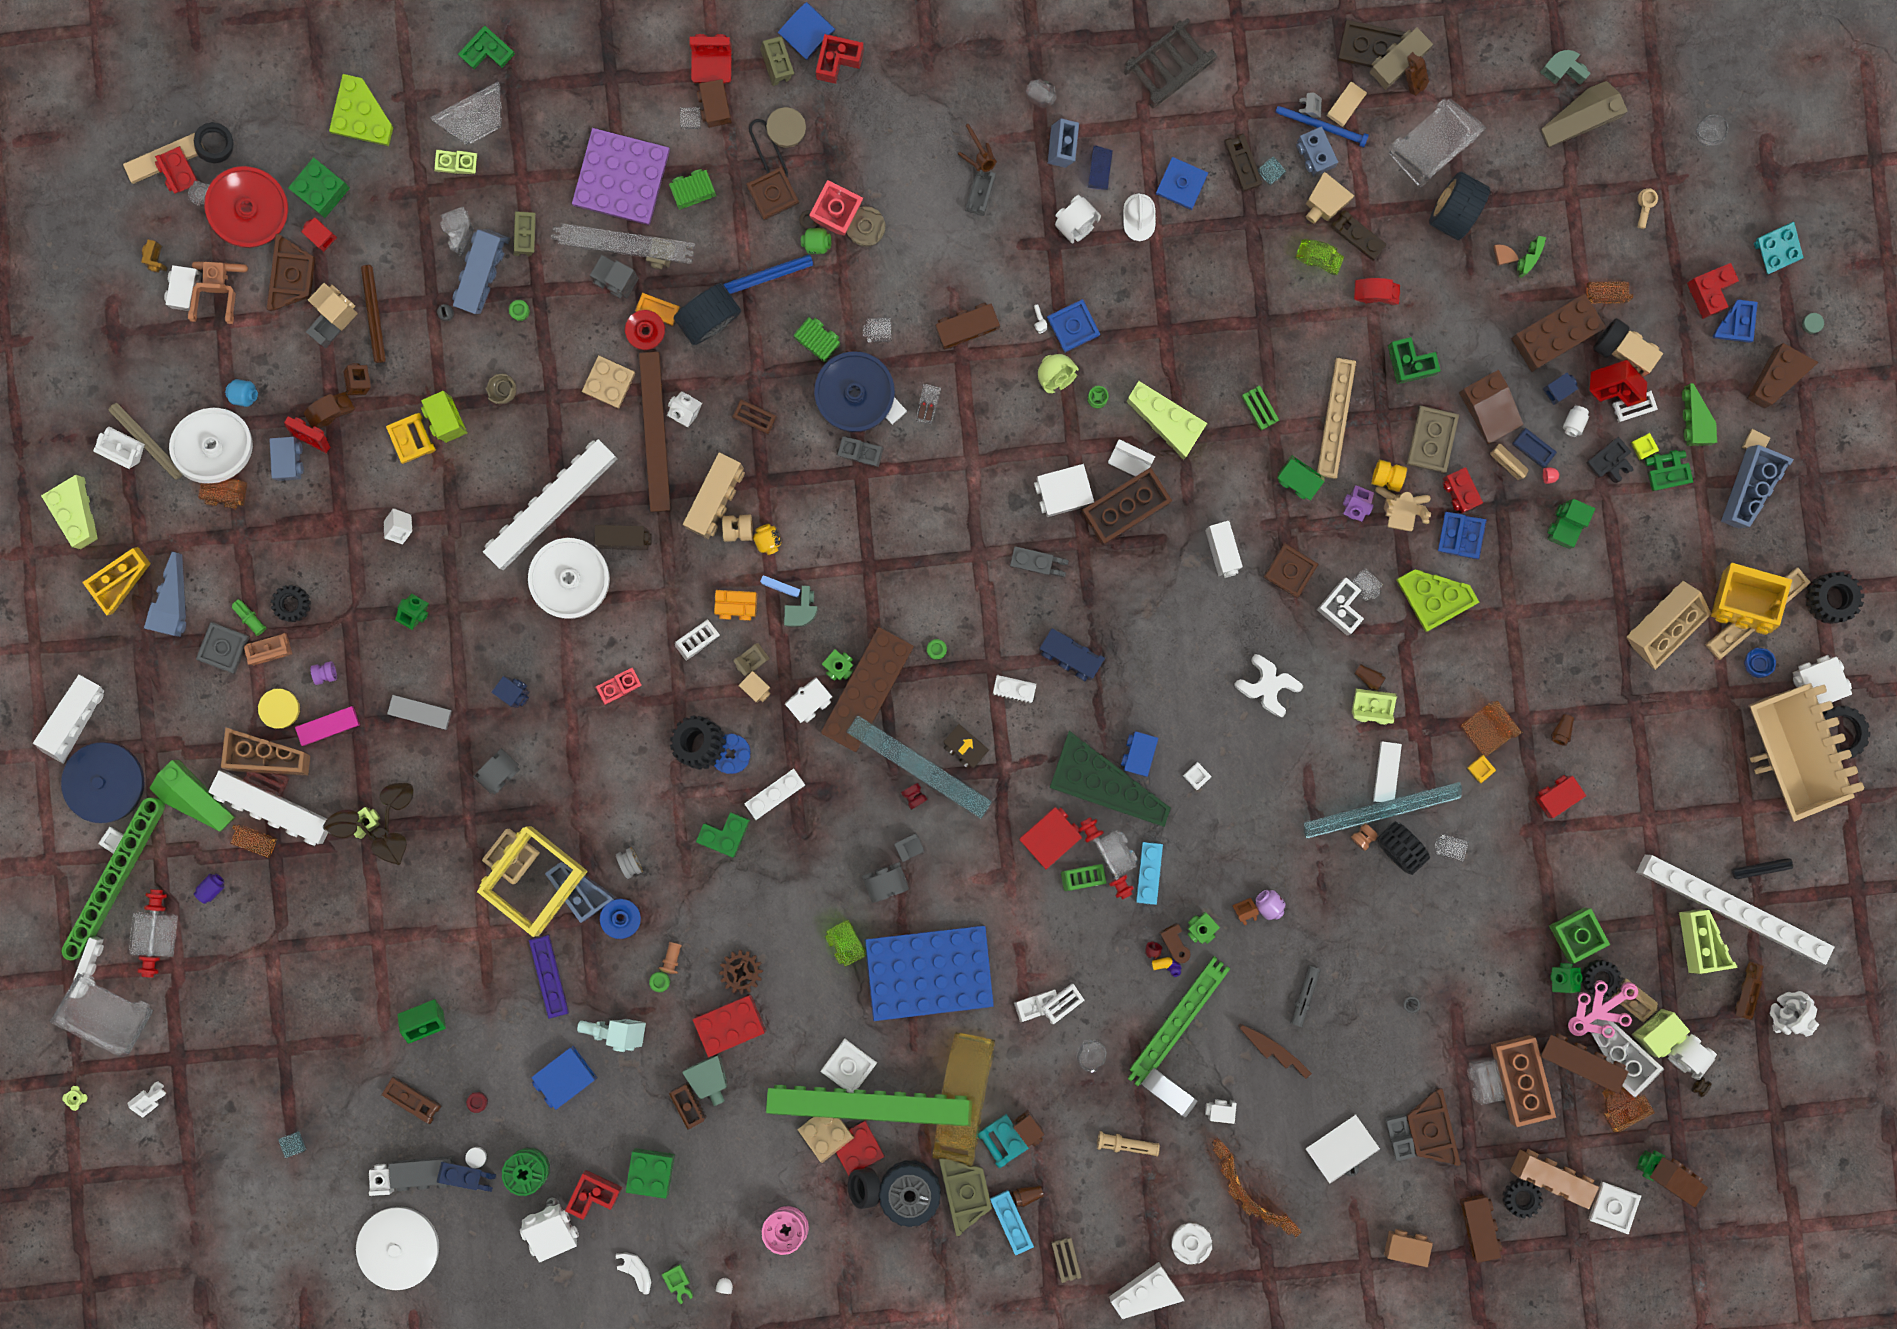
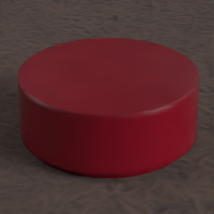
[466,1092,488,1113]

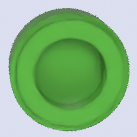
[509,300,530,321]
[927,639,947,660]
[649,971,670,992]

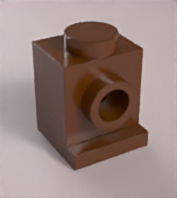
[343,363,371,395]

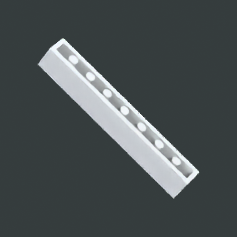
[483,439,617,570]

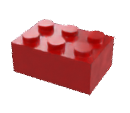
[693,994,766,1057]

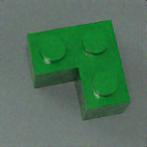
[1388,337,1441,384]
[1547,499,1596,549]
[696,812,750,858]

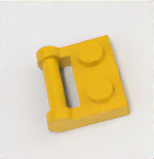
[386,413,436,464]

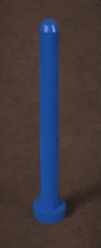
[1276,106,1369,148]

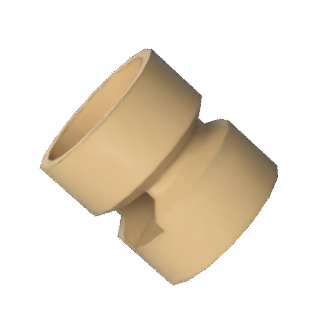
[722,515,753,542]

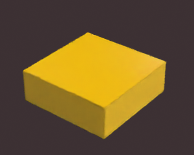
[1467,755,1496,783]

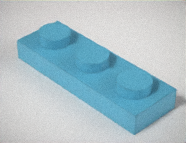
[1136,842,1163,905]
[990,1190,1034,1256]

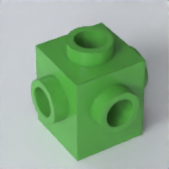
[822,649,854,681]
[1187,912,1220,944]

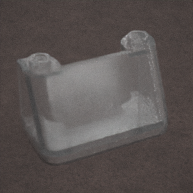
[1389,98,1486,188]
[49,972,154,1058]

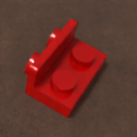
[155,146,199,194]
[1443,467,1483,514]

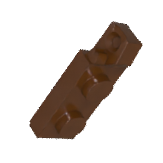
[1405,52,1429,96]
[1735,962,1764,1020]

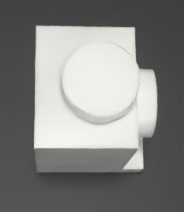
[1205,1099,1237,1124]
[369,1164,394,1196]

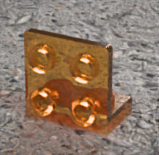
[1461,700,1522,757]

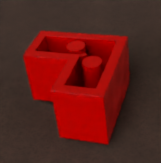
[815,34,864,84]
[1687,263,1739,319]
[1589,360,1647,407]
[565,1170,623,1220]

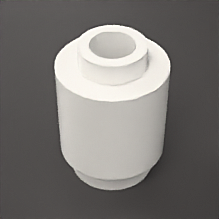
[1563,406,1589,437]

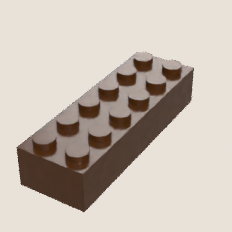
[821,627,914,753]

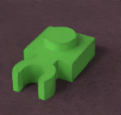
[662,1264,693,1304]

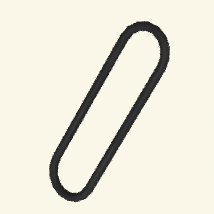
[749,119,788,177]

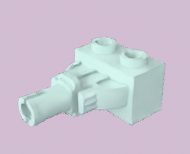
[577,1019,646,1052]

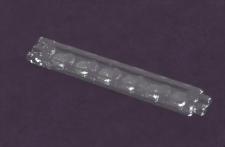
[551,224,695,264]

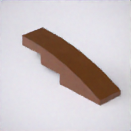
[1238,1023,1312,1079]

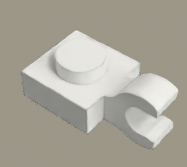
[128,1081,166,1118]

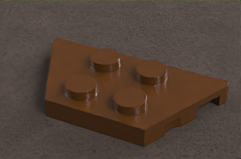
[267,234,315,311]
[1406,1088,1461,1166]

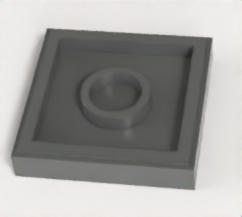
[196,622,250,674]

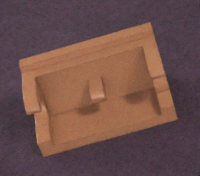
[244,633,292,666]

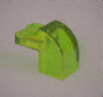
[1295,239,1344,275]

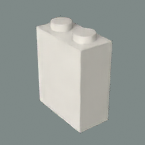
[1034,464,1094,517]
[1205,521,1243,578]

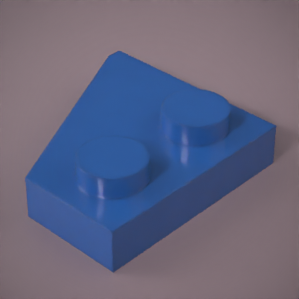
[1713,300,1758,343]

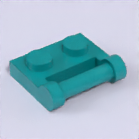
[976,1113,1029,1168]

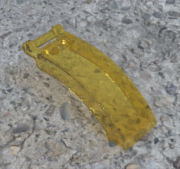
[932,1032,995,1166]

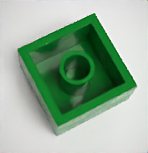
[288,157,350,218]
[625,1148,675,1199]

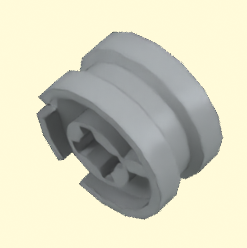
[616,847,643,879]

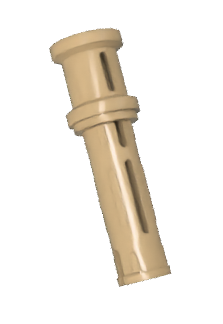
[1097,1131,1160,1156]

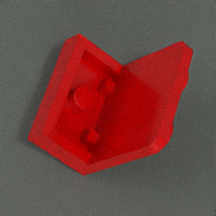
[690,34,732,83]

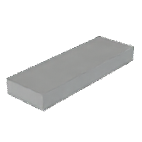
[387,695,452,730]

